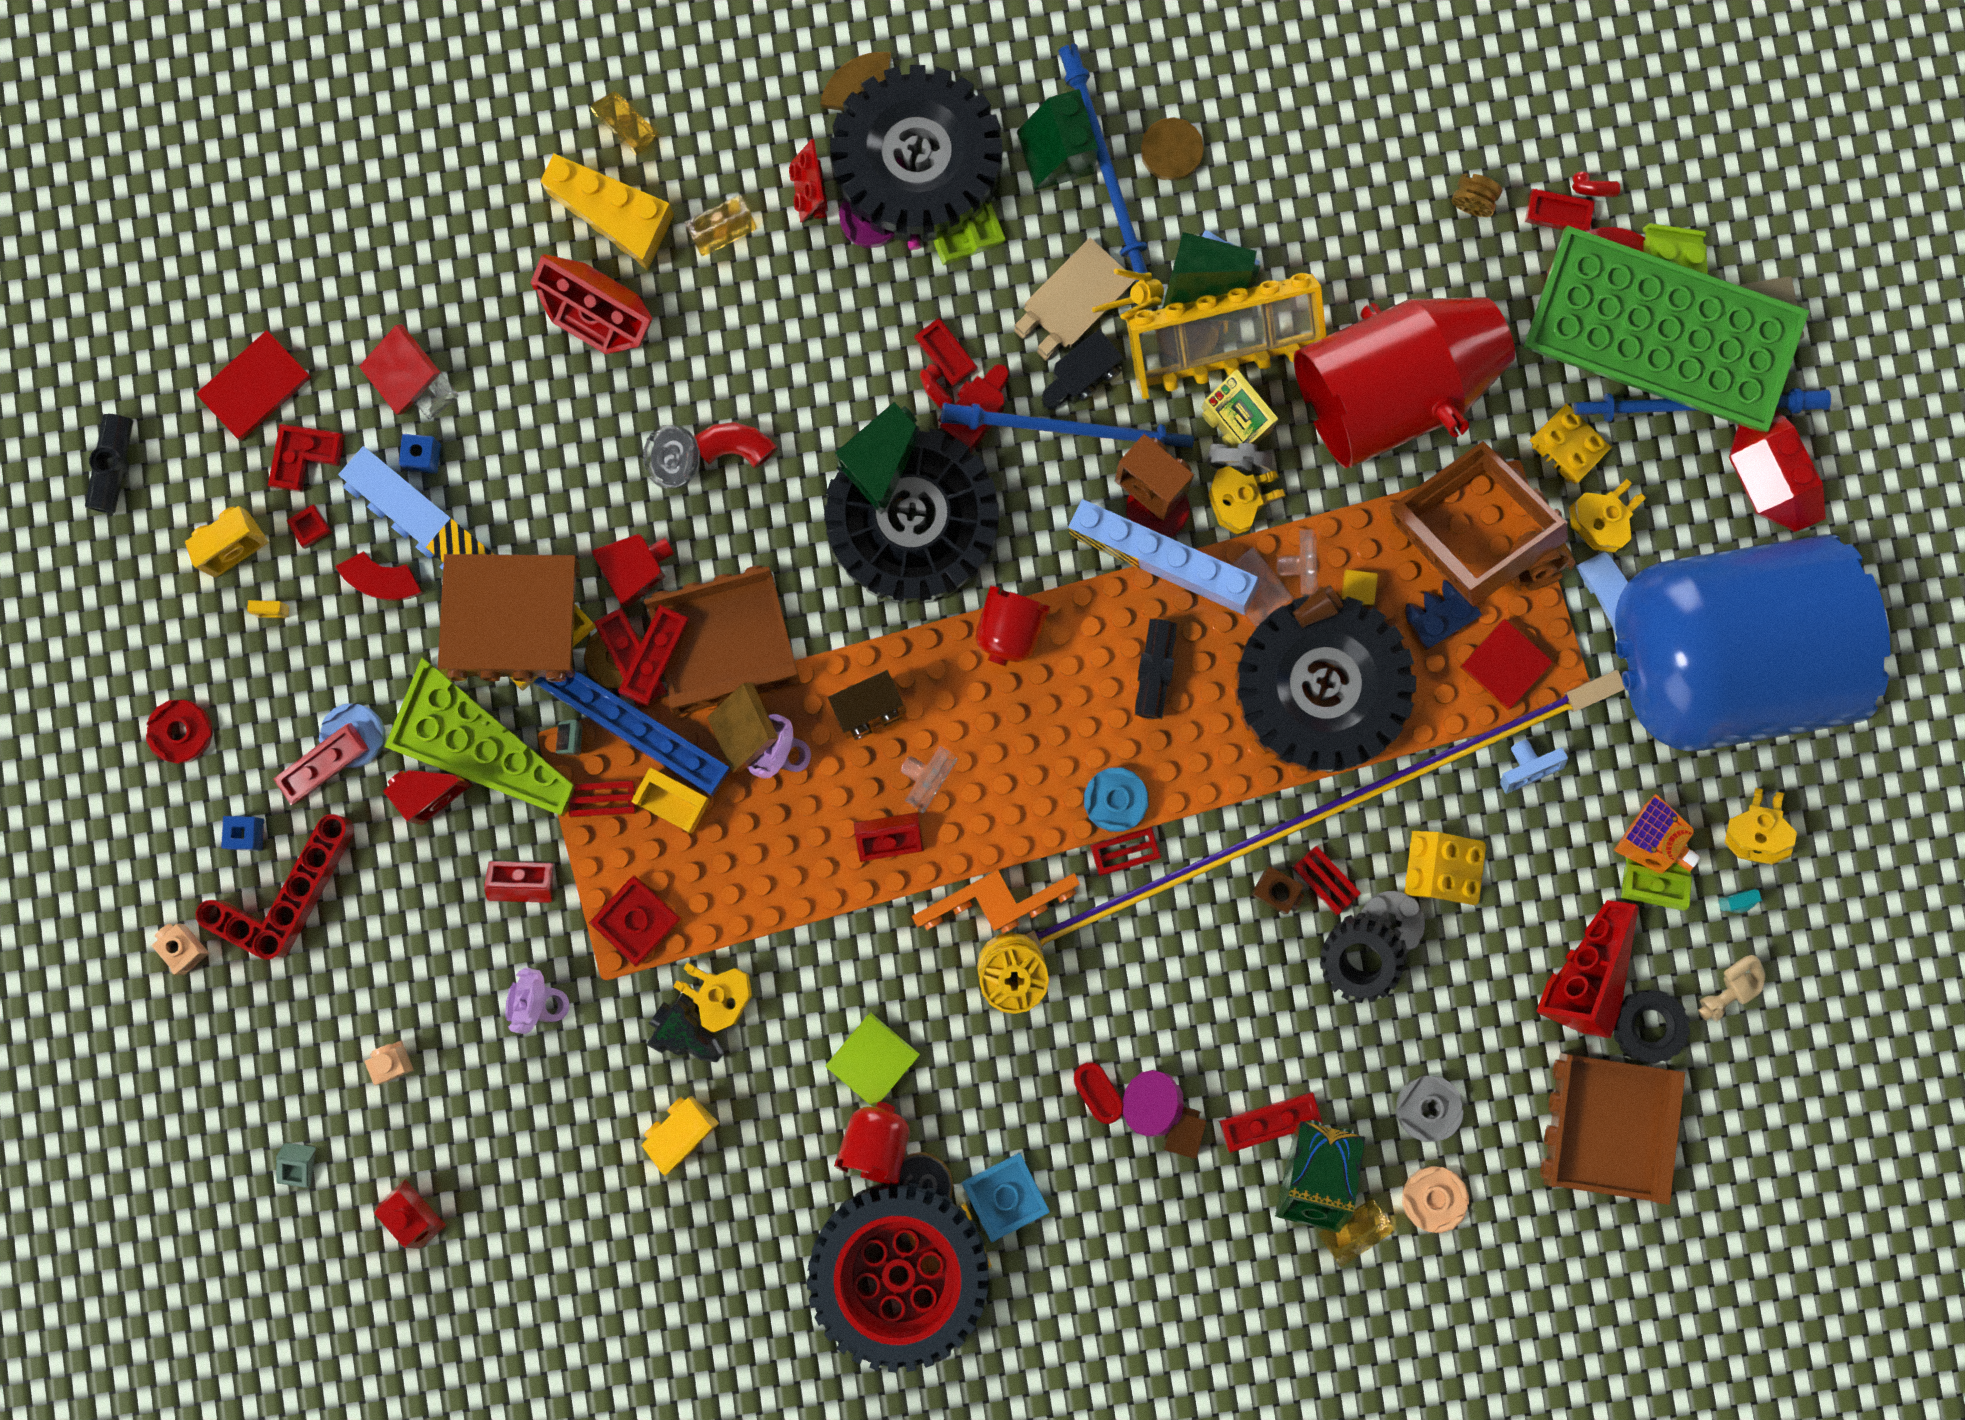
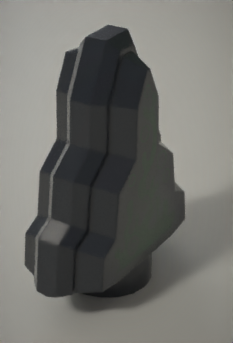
[647,993,725,1062]

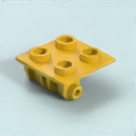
[1529,403,1612,485]

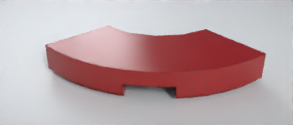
[335,551,424,601]

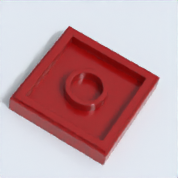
[359,324,441,415]
[1460,618,1553,710]
[589,875,682,967]

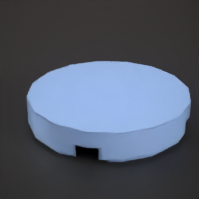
[319,704,386,768]

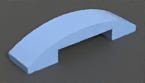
[1576,552,1628,661]

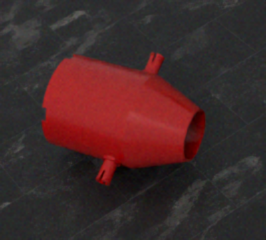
[1294,297,1515,469]

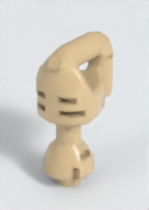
[1698,955,1765,1022]

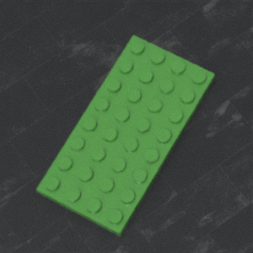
[1523,226,1809,432]

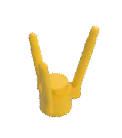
[1092,268,1164,320]

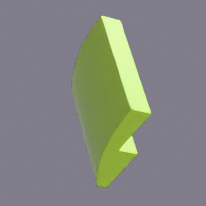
[933,202,1006,266]
[825,1012,920,1107]

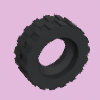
[1613,990,1690,1063]

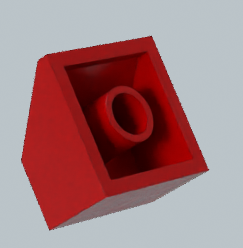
[383,770,473,825]

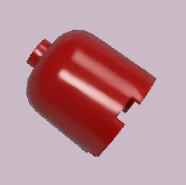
[975,585,1051,666]
[834,1102,910,1185]

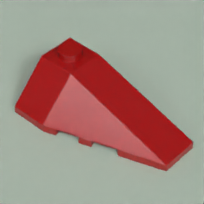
[1537,900,1639,1039]

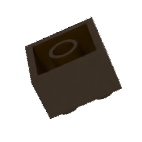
[828,669,906,741]

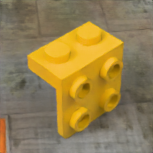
[1404,831,1486,905]

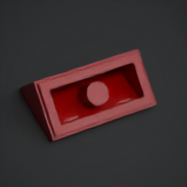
[854,813,924,862]
[484,861,554,903]

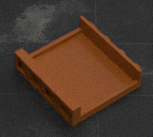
[438,554,580,682]
[644,565,801,716]
[1540,1053,1686,1205]

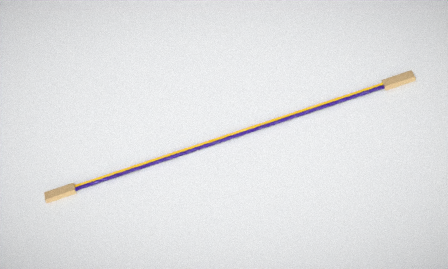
[1024,670,1625,951]

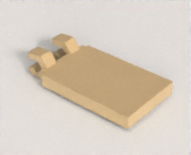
[1014,237,1136,361]

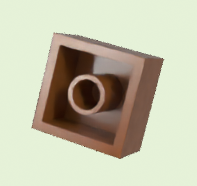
[1114,434,1194,521]

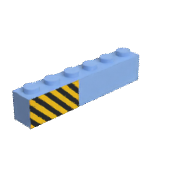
[338,446,495,570]
[1068,499,1259,615]

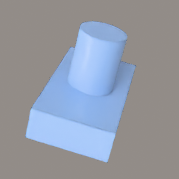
[1500,740,1568,794]

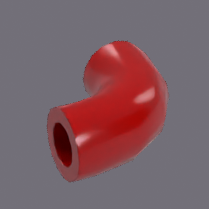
[693,422,778,468]

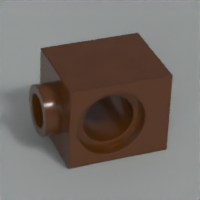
[1250,866,1304,915]
[1162,1106,1207,1159]

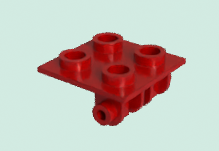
[789,139,828,222]

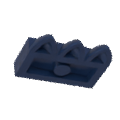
[1405,580,1482,650]

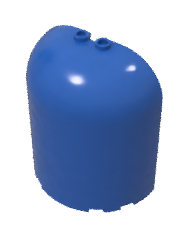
[1615,534,1891,751]

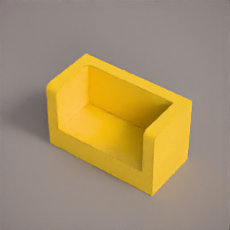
[631,767,711,834]

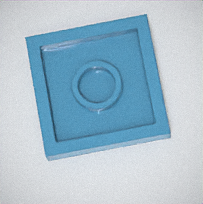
[961,1152,1050,1243]

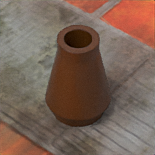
[1292,585,1344,628]

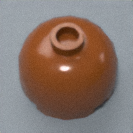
[1508,531,1576,591]

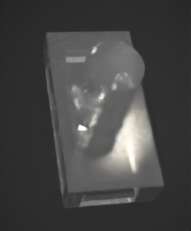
[1277,530,1318,597]
[901,746,958,813]

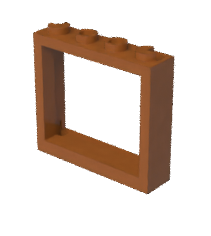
[1390,441,1568,607]

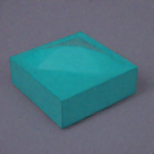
[1718,889,1762,913]

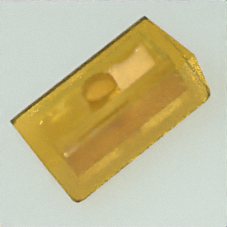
[590,91,659,156]
[684,194,757,256]
[1318,1198,1394,1267]

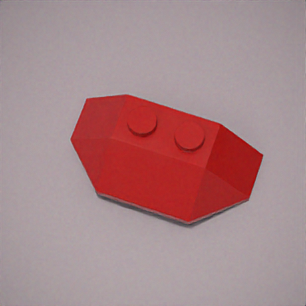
[530,254,653,354]
[1729,410,1826,532]

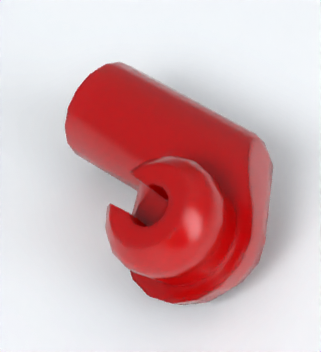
[1572,172,1620,197]
[919,364,953,410]

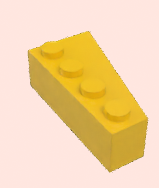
[540,153,674,271]

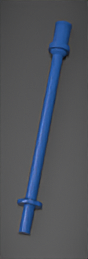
[1058,43,1148,282]
[1574,388,1831,422]
[941,403,1194,448]

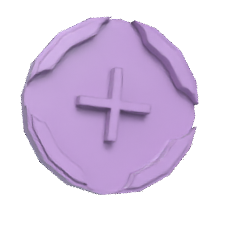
[748,714,811,779]
[505,967,569,1034]

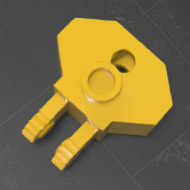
[1208,466,1285,535]
[1569,479,1646,553]
[1724,787,1797,865]
[673,962,752,1033]

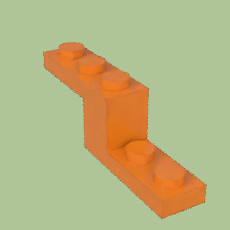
[912,870,1080,934]

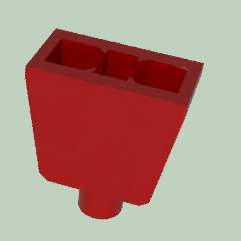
[591,534,675,609]
[374,1179,447,1249]

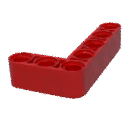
[195,814,354,960]

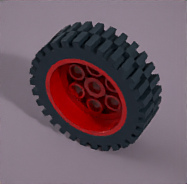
[807,1182,989,1373]

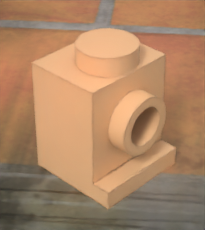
[151,923,210,975]
[364,1040,414,1086]

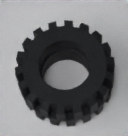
[1320,913,1407,1003]

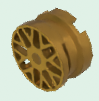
[1451,173,1503,217]

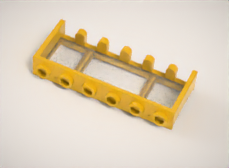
[1126,273,1327,399]

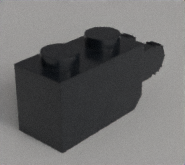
[1041,329,1124,411]

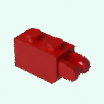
[938,363,1009,453]

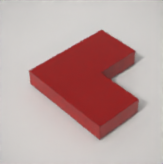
[268,424,345,492]

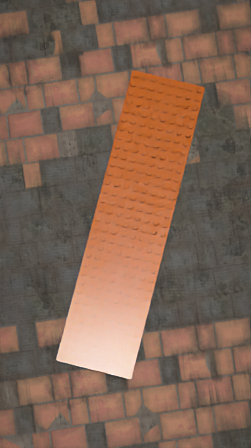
[538,460,1589,980]

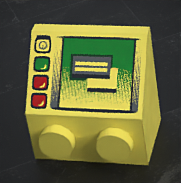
[1201,369,1278,449]

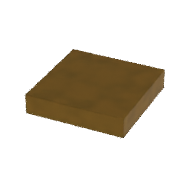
[707,682,778,773]

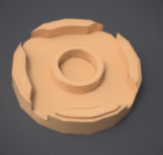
[1402,1166,1469,1233]

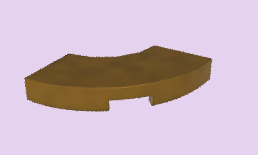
[820,52,891,111]

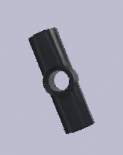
[85,413,134,513]
[1134,619,1177,720]

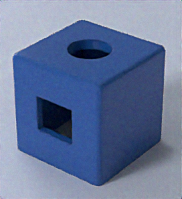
[399,434,441,474]
[221,816,264,851]

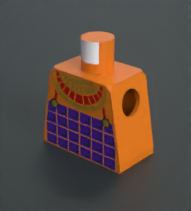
[1614,794,1701,874]

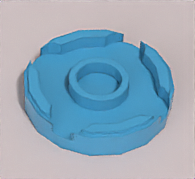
[1084,768,1148,832]

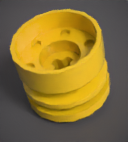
[977,932,1049,1014]

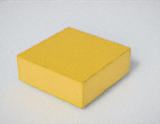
[1341,570,1378,607]
[247,600,289,618]

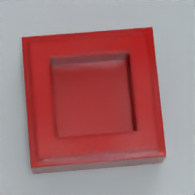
[286,504,332,549]

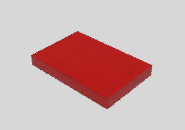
[196,330,312,441]

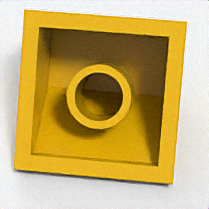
[185,506,269,578]
[641,1096,719,1176]

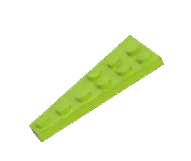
[384,657,575,816]

